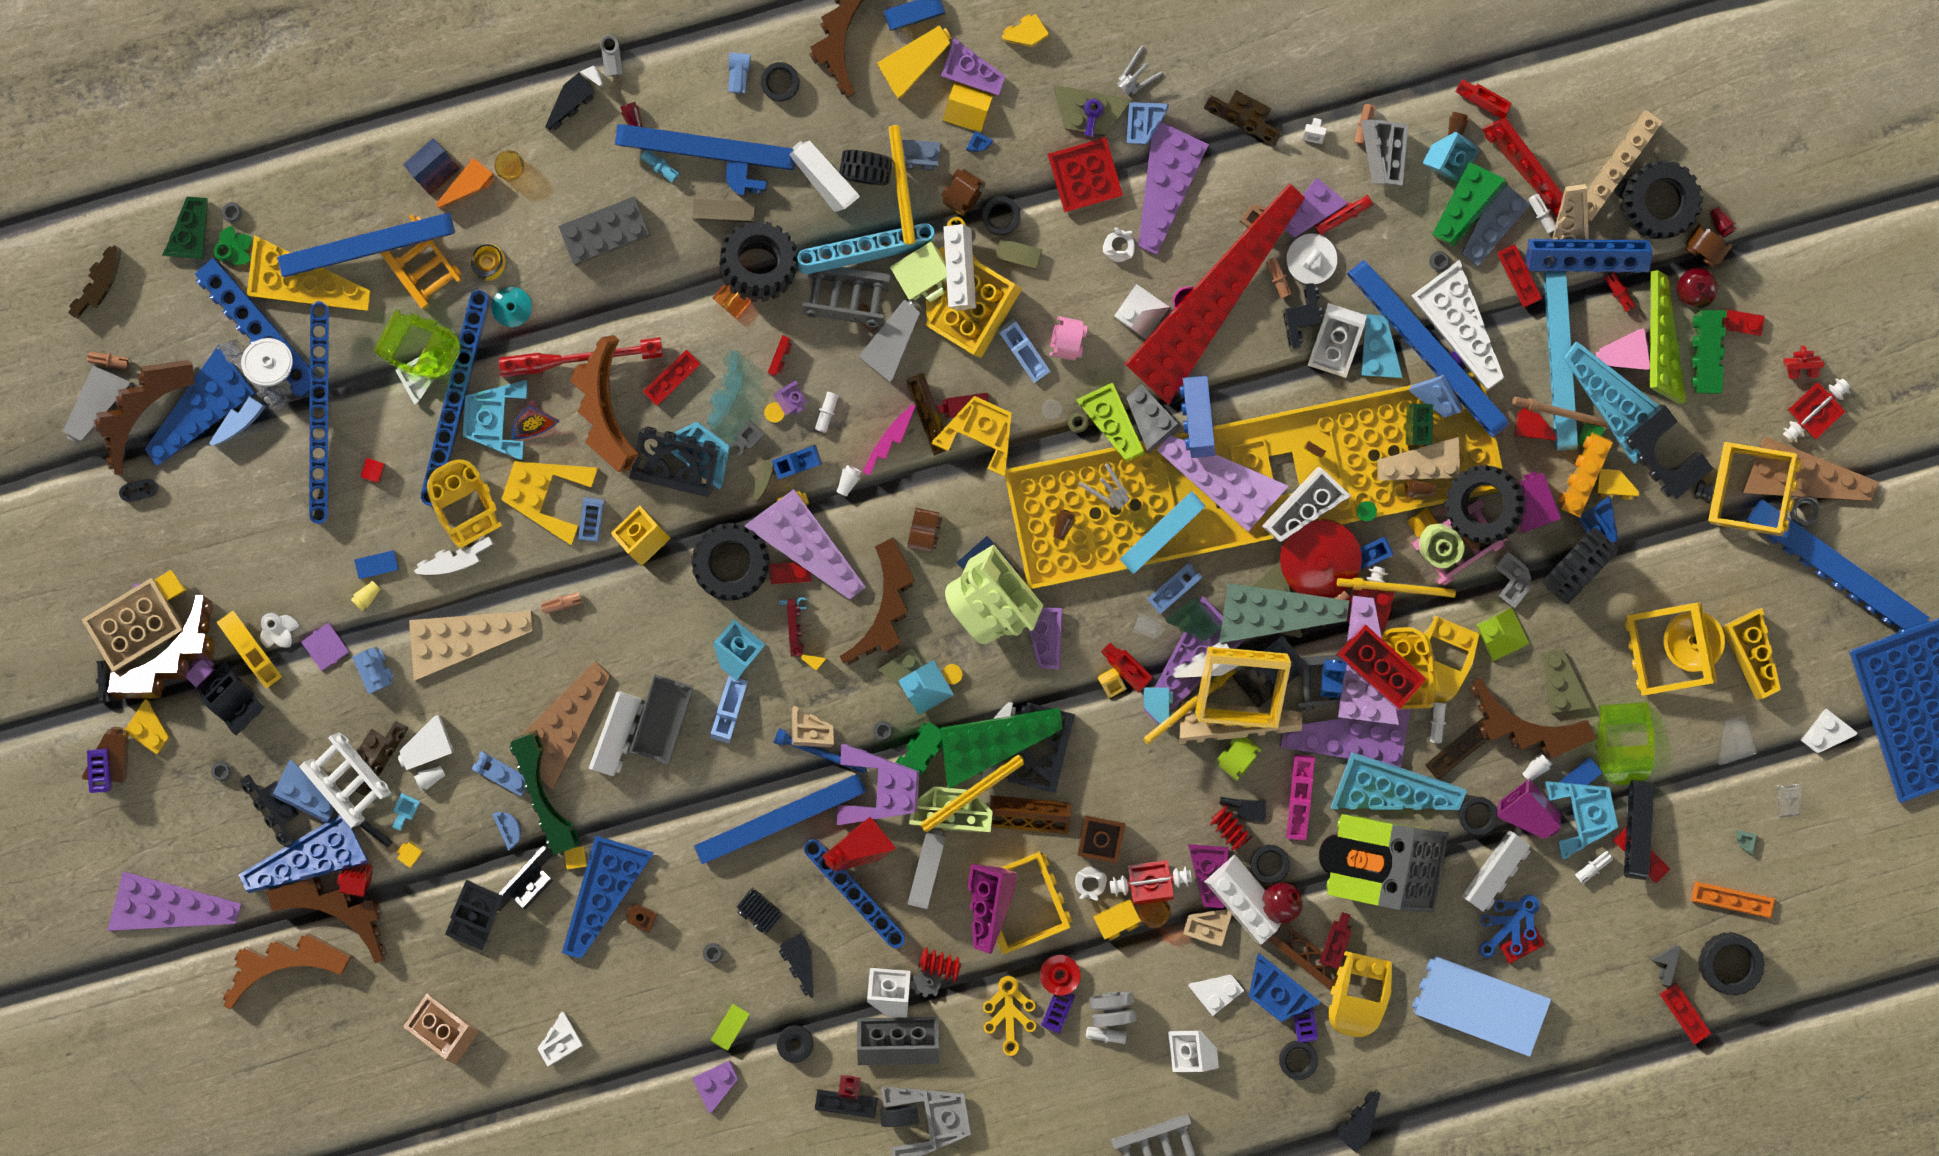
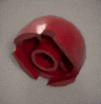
[1676,268,1718,309]
[1262,882,1303,924]

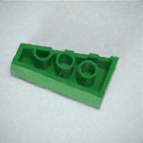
[1432,162,1508,247]
[1691,310,1727,394]
[895,720,942,777]

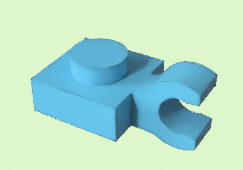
[392,793,421,830]

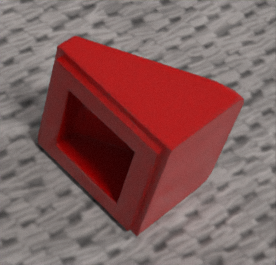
[360,458,386,483]

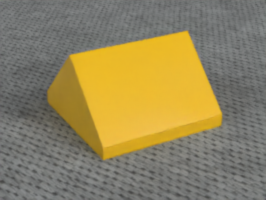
[942,82,994,133]

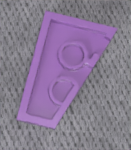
[941,38,1005,96]

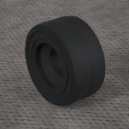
[777,1025,814,1063]

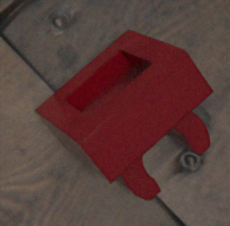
[838,1075,861,1100]

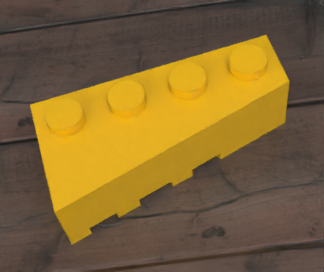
[1722,608,1781,700]

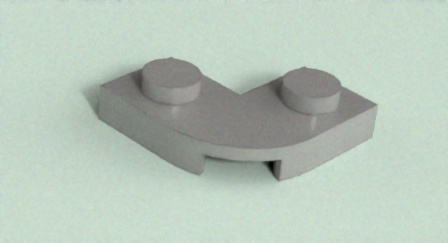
[1494,551,1531,608]

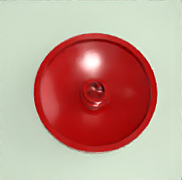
[1280,519,1362,598]

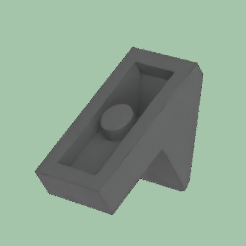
[1650,944,1681,986]

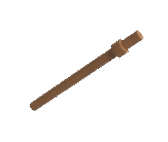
[1512,396,1610,429]

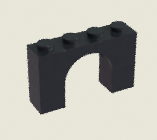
[1623,404,1713,499]

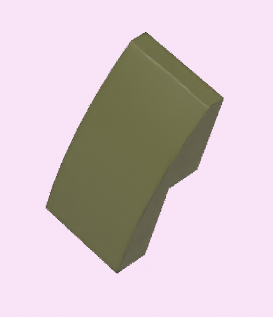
[995,239,1042,269]
[754,460,774,501]

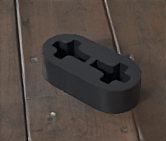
[119,479,159,502]

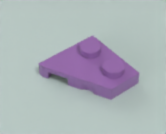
[693,1060,738,1113]

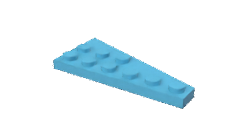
[1331,752,1467,810]

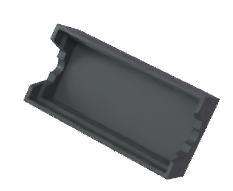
[558,196,651,266]
[629,674,694,765]

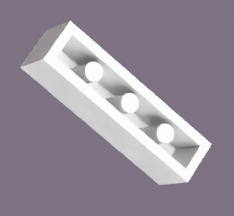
[944,224,976,311]

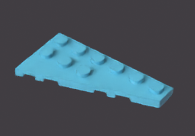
[1564,342,1659,464]

